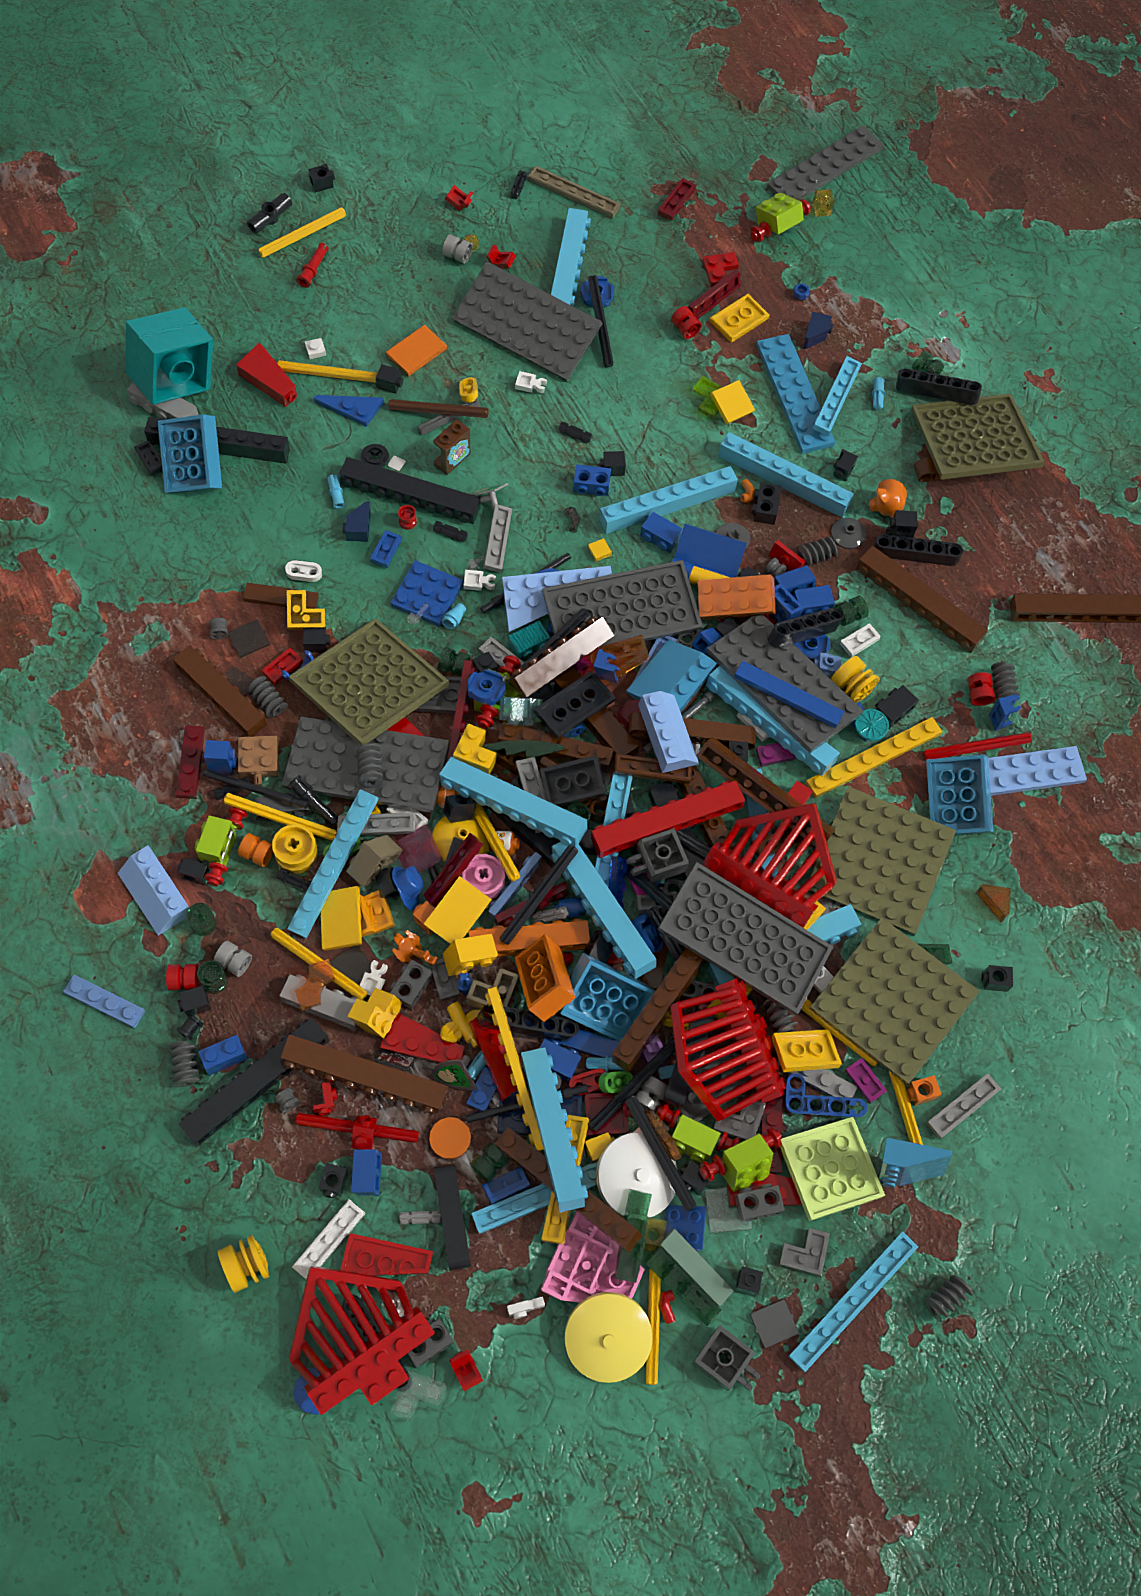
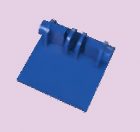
[663,1205,706,1252]

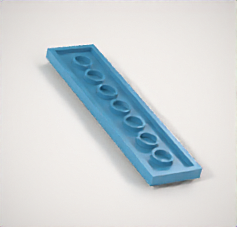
[756,334,835,454]

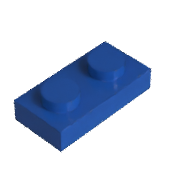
[370,530,402,568]
[466,1067,497,1111]

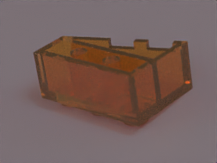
[590,635,649,687]

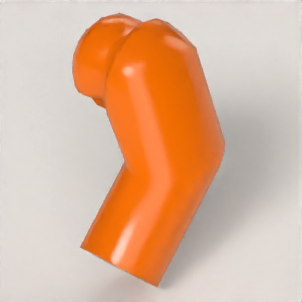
[740,479,755,504]

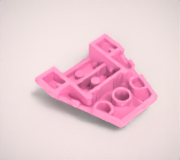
[541,1211,645,1303]

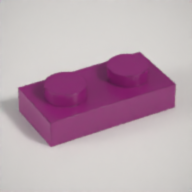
[756,743,797,767]
[845,1058,887,1104]

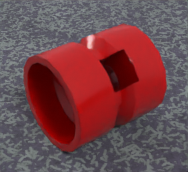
[671,306,702,339]
[967,672,995,706]
[166,964,199,991]

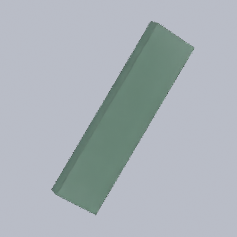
[658,1229,734,1307]

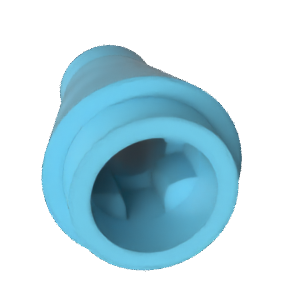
[442,603,466,630]

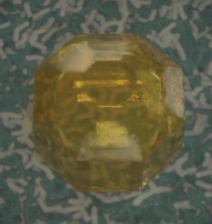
[464,234,479,251]

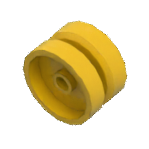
[272,824,318,874]

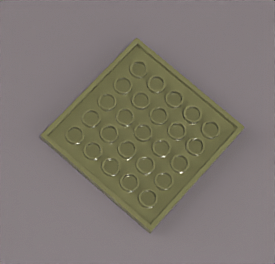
[911,394,1044,480]
[289,618,449,746]
[808,786,956,936]
[810,917,979,1085]

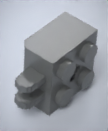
[626,828,689,883]
[692,1325,761,1391]

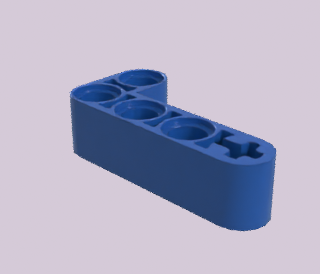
[785,1073,867,1117]

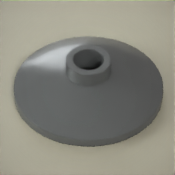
[831,518,867,549]

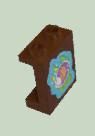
[433,419,471,475]

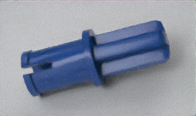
[457,972,473,995]

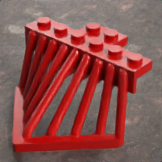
[702,803,837,928]
[670,978,786,1121]
[288,1266,435,1415]

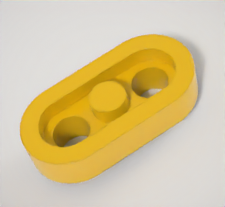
[459,377,478,403]

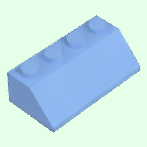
[638,691,699,773]
[118,846,193,936]

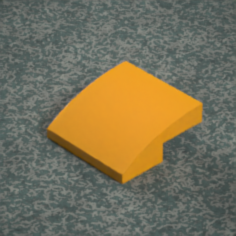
[360,890,395,937]

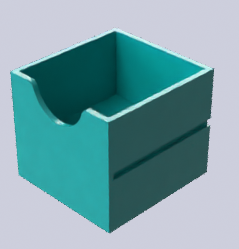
[125,307,213,405]

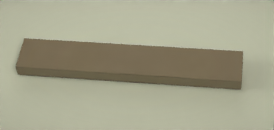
[528,165,621,219]

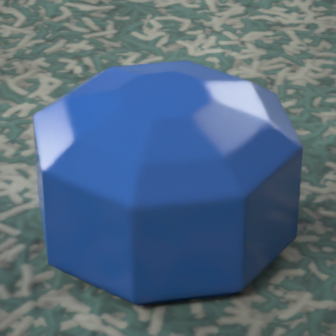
[793,283,810,300]

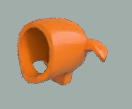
[869,479,907,517]

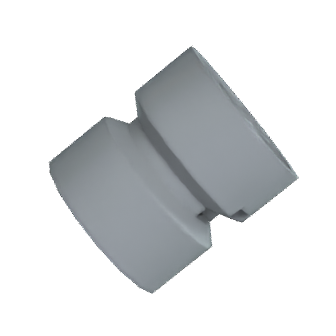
[442,234,473,264]
[214,940,252,977]
[635,1077,667,1115]

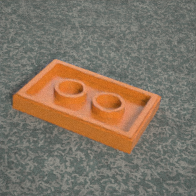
[386,325,447,377]

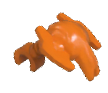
[392,930,438,966]

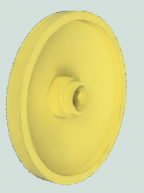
[565,1292,652,1383]

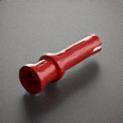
[296,243,329,288]

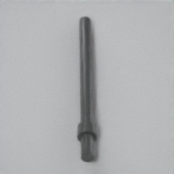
[642,691,717,754]

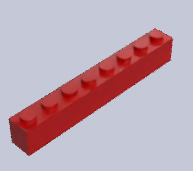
[591,781,745,859]

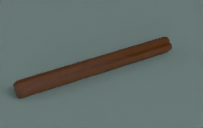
[388,399,489,418]

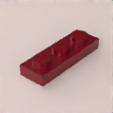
[658,178,696,221]

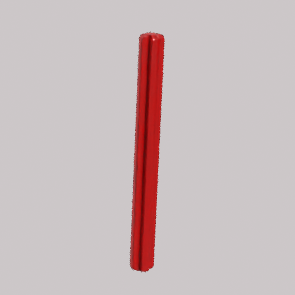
[923,732,1032,760]
[296,1113,419,1143]

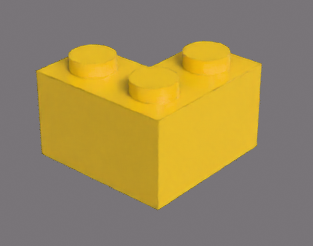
[287,590,325,631]
[453,724,496,774]
[443,934,498,977]
[347,988,403,1039]

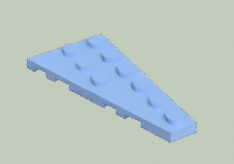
[502,566,612,633]

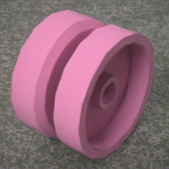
[462,854,505,903]

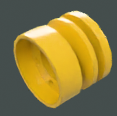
[831,656,880,703]
[217,1235,270,1293]

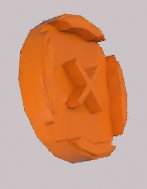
[429,1117,471,1160]

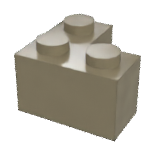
[346,835,403,887]
[466,968,519,1010]

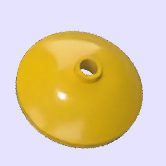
[432,816,490,862]

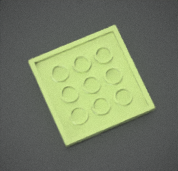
[780,1117,885,1221]

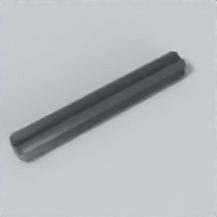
[418,398,480,435]

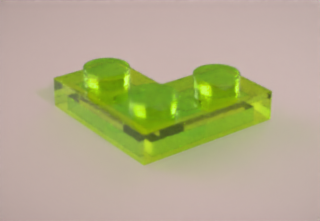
[693,376,722,419]

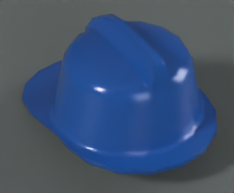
[392,866,423,911]

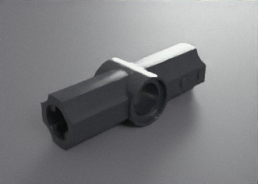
[247,193,292,234]

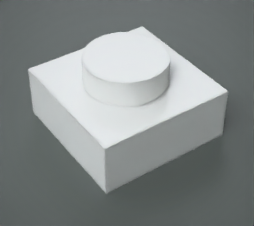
[305,338,326,359]

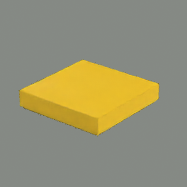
[710,380,755,425]

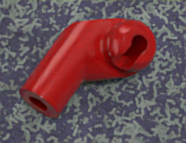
[660,1290,676,1324]

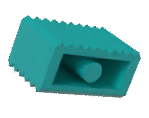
[508,621,551,660]

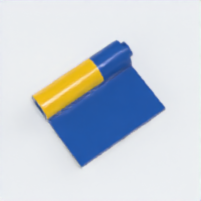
[668,523,747,586]

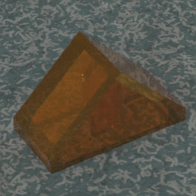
[976,884,1011,922]

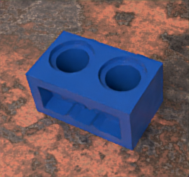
[573,464,611,496]
[772,584,804,623]

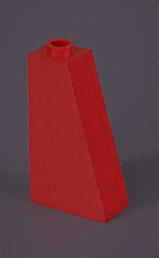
[236,343,297,407]

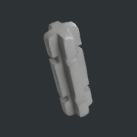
[532,907,569,923]
[400,1211,441,1224]

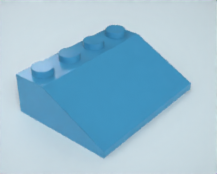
[158,414,222,493]
[626,640,717,713]
[926,754,993,835]
[559,953,655,1042]
[879,1138,952,1188]

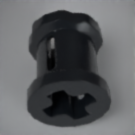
[176,1013,204,1041]

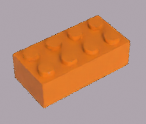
[698,574,776,620]
[515,934,575,1022]

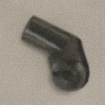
[564,507,581,533]

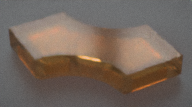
[295,959,335,1011]
[645,1110,681,1161]

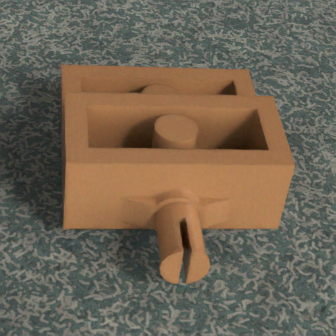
[238,736,279,786]

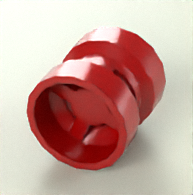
[398,505,417,530]

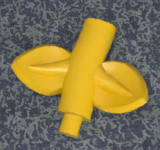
[440,1002,492,1048]

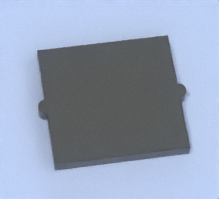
[750,1300,799,1349]

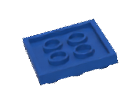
[391,560,464,627]

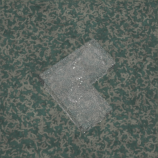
[704,1188,752,1234]
[390,1369,448,1421]

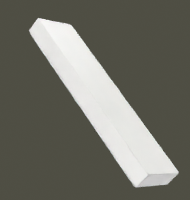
[292,1200,365,1279]

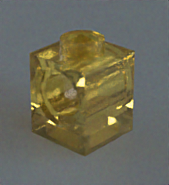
[812,189,834,217]
[639,1217,667,1252]

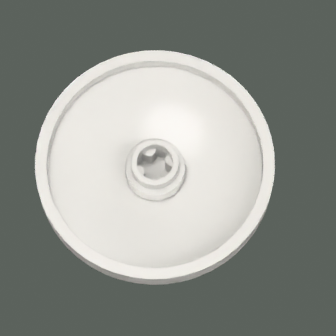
[596,1133,678,1219]

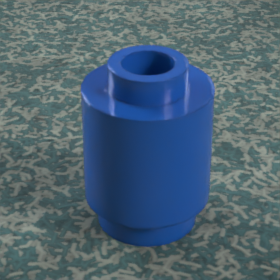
[555,897,584,919]

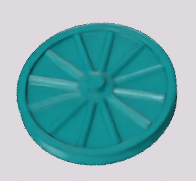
[855,709,889,741]

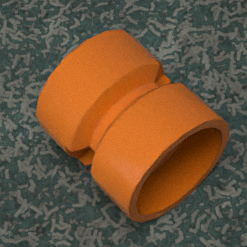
[238,833,273,867]

